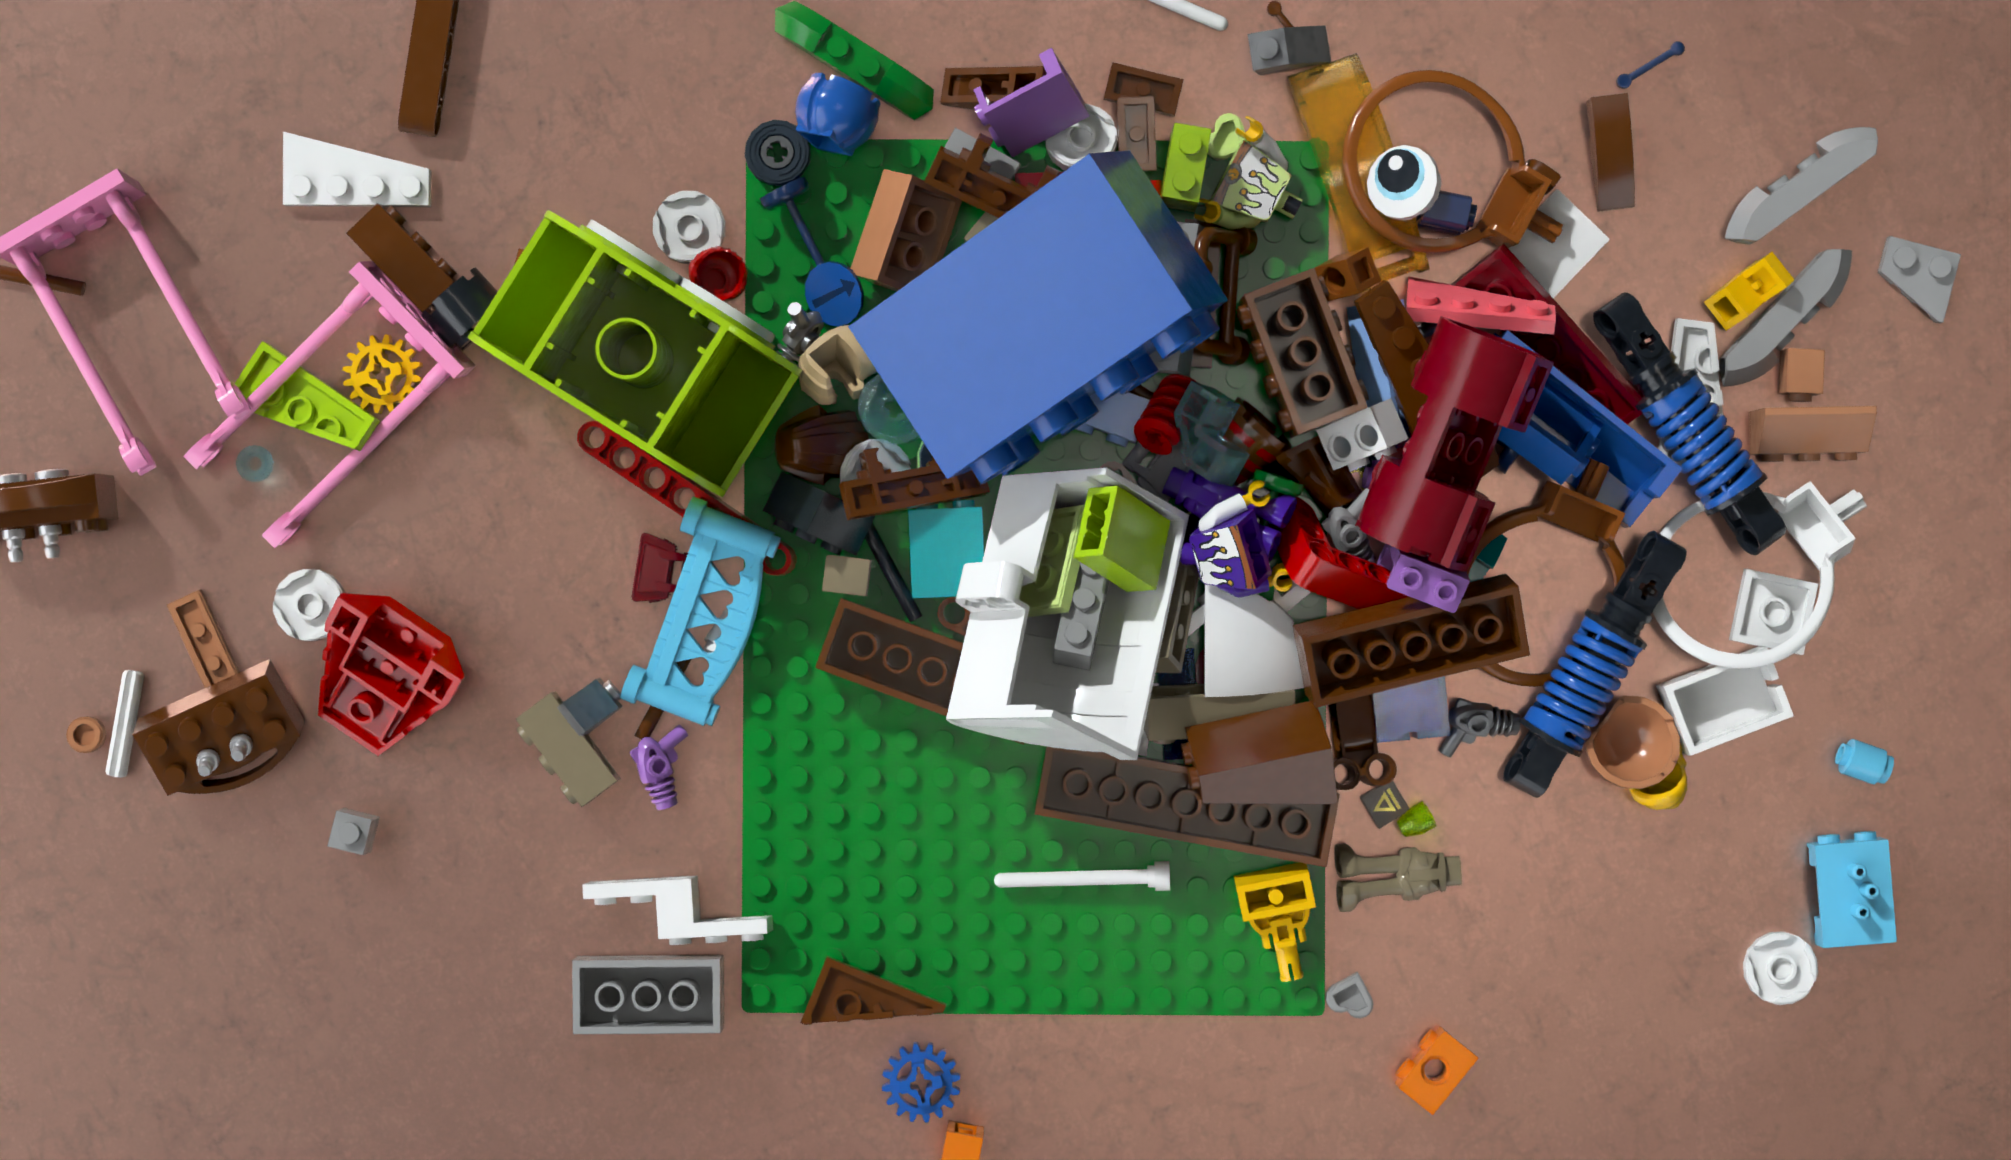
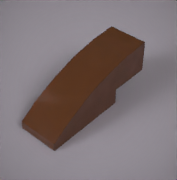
[1586,93,1635,212]

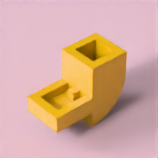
[1704,251,1795,331]

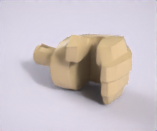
[798,325,877,405]

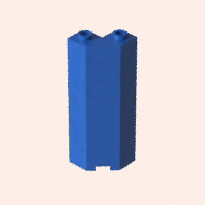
[1493,330,1683,528]

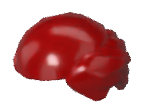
[689,246,748,301]

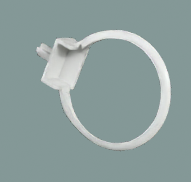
[1650,481,1867,669]

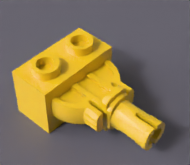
[1234,862,1316,982]

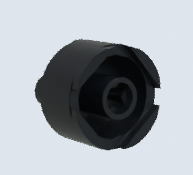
[421,267,498,351]

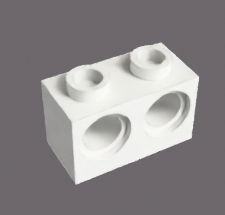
[1316,398,1408,472]

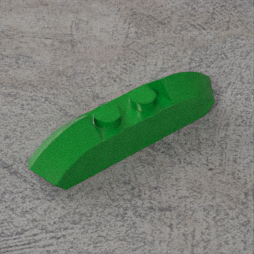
[775,1,934,120]

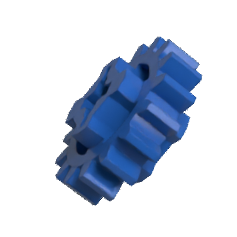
[882,1042,961,1123]

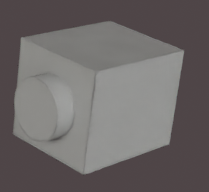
[327,808,380,855]

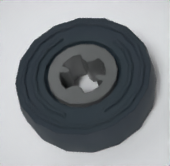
[745,120,811,186]

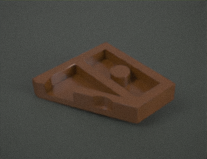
[1276,435,1362,510]

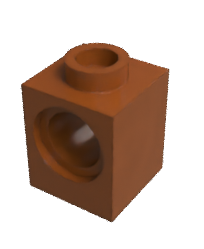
[1314,247,1381,302]

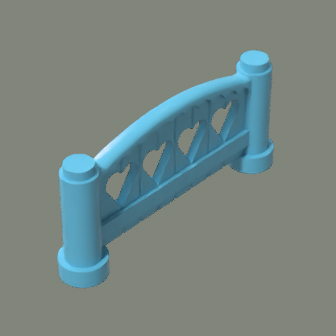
[620,496,781,726]

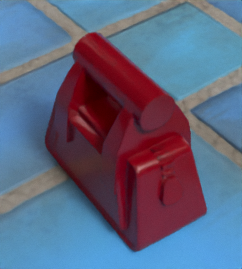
[631,533,688,603]

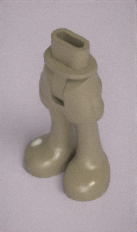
[1334,844,1462,912]

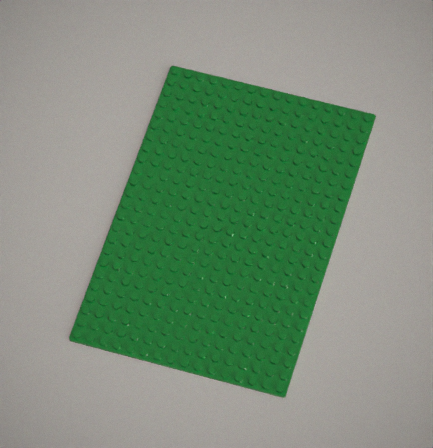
[742,139,1329,1016]

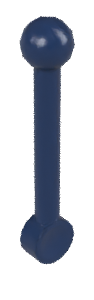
[1616,41,1685,89]

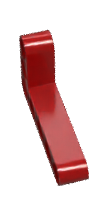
[1268,497,1409,609]

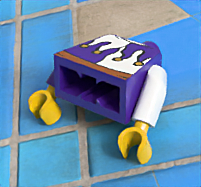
[1180,480,1293,598]

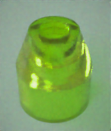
[1397,801,1437,837]

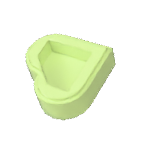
[1208,113,1247,160]

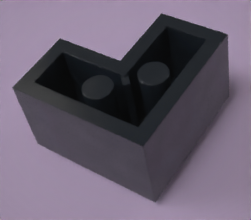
[763,471,875,556]

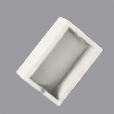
[1656,646,1794,756]

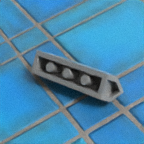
[1725,127,1878,245]
[1719,249,1852,387]

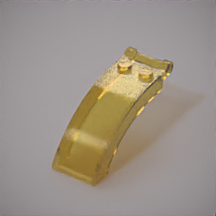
[1287,53,1430,293]

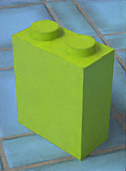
[1160,123,1211,212]
[1073,486,1171,592]

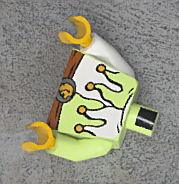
[1194,116,1303,230]

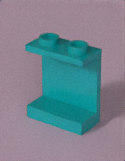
[908,500,984,598]

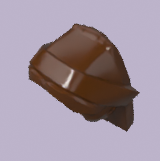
[775,405,869,485]

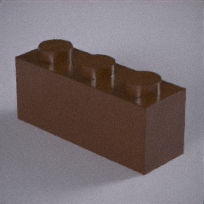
[346,203,457,314]

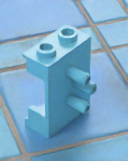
[1807,831,1897,948]

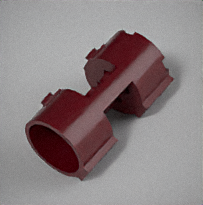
[1355,316,1554,572]

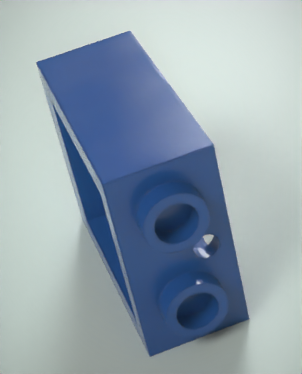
[1498,382,1604,485]

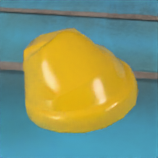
[1629,743,1687,810]

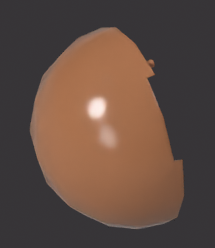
[1586,696,1680,789]

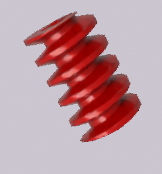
[1134,374,1206,455]

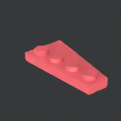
[1406,276,1556,335]

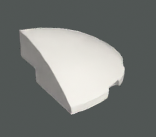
[1204,585,1304,697]

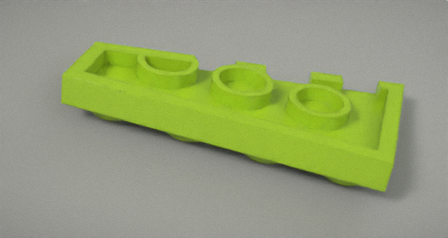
[235,341,380,451]

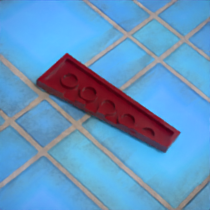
[1451,243,1643,425]

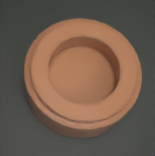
[66,716,106,753]

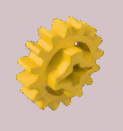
[342,334,423,414]

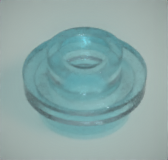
[236,445,274,482]

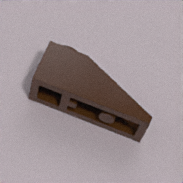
[940,66,1047,110]

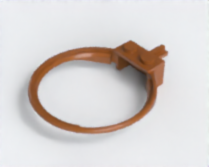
[1342,70,1563,253]
[1467,458,1626,687]

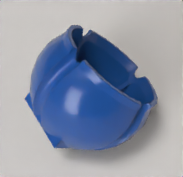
[795,73,881,156]

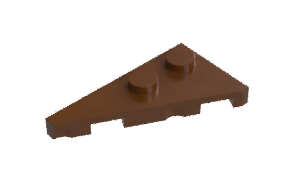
[800,956,946,1025]

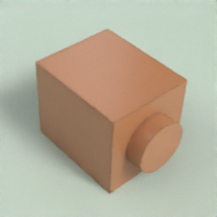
[1778,348,1825,402]

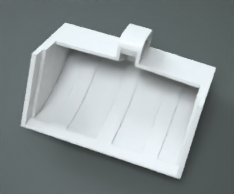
[946,467,1189,760]

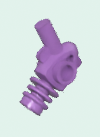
[630,725,688,810]

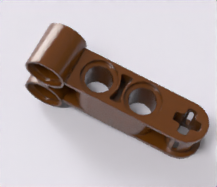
[1329,694,1397,790]

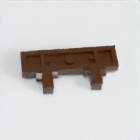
[924,133,1060,218]
[839,447,990,521]

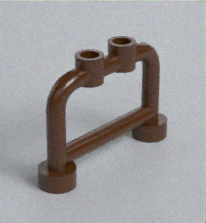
[1194,226,1258,365]

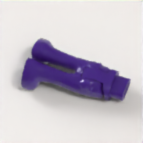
[1162,467,1297,562]

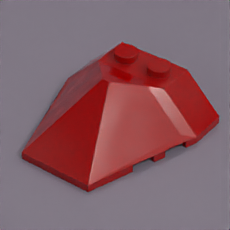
[318,593,465,756]

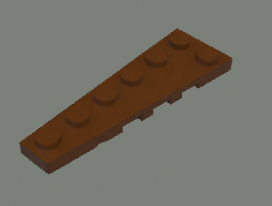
[1354,280,1499,478]

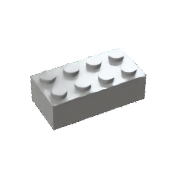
[572,955,724,1034]

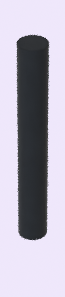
[865,522,923,622]

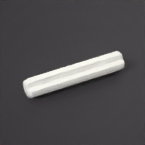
[105,670,144,778]

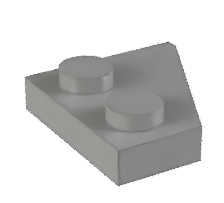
[1877,236,1961,324]

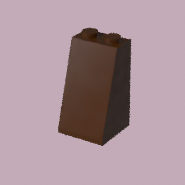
[1181,701,1338,804]

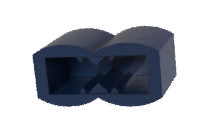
[1415,190,1477,236]

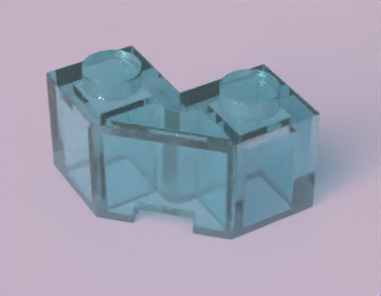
[1174,381,1250,487]

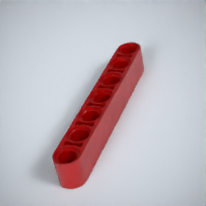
[577,421,797,575]

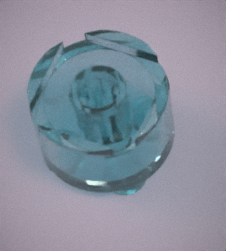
[858,374,920,446]

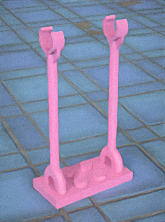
[0,168,251,476]
[183,261,476,548]

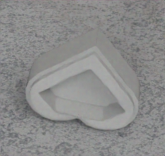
[1325,972,1373,1018]

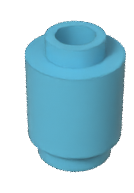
[1835,739,1894,785]

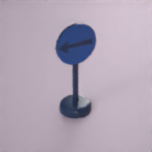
[760,176,864,327]

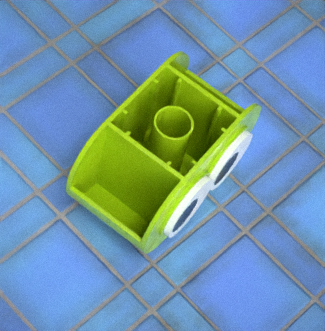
[467,210,803,497]

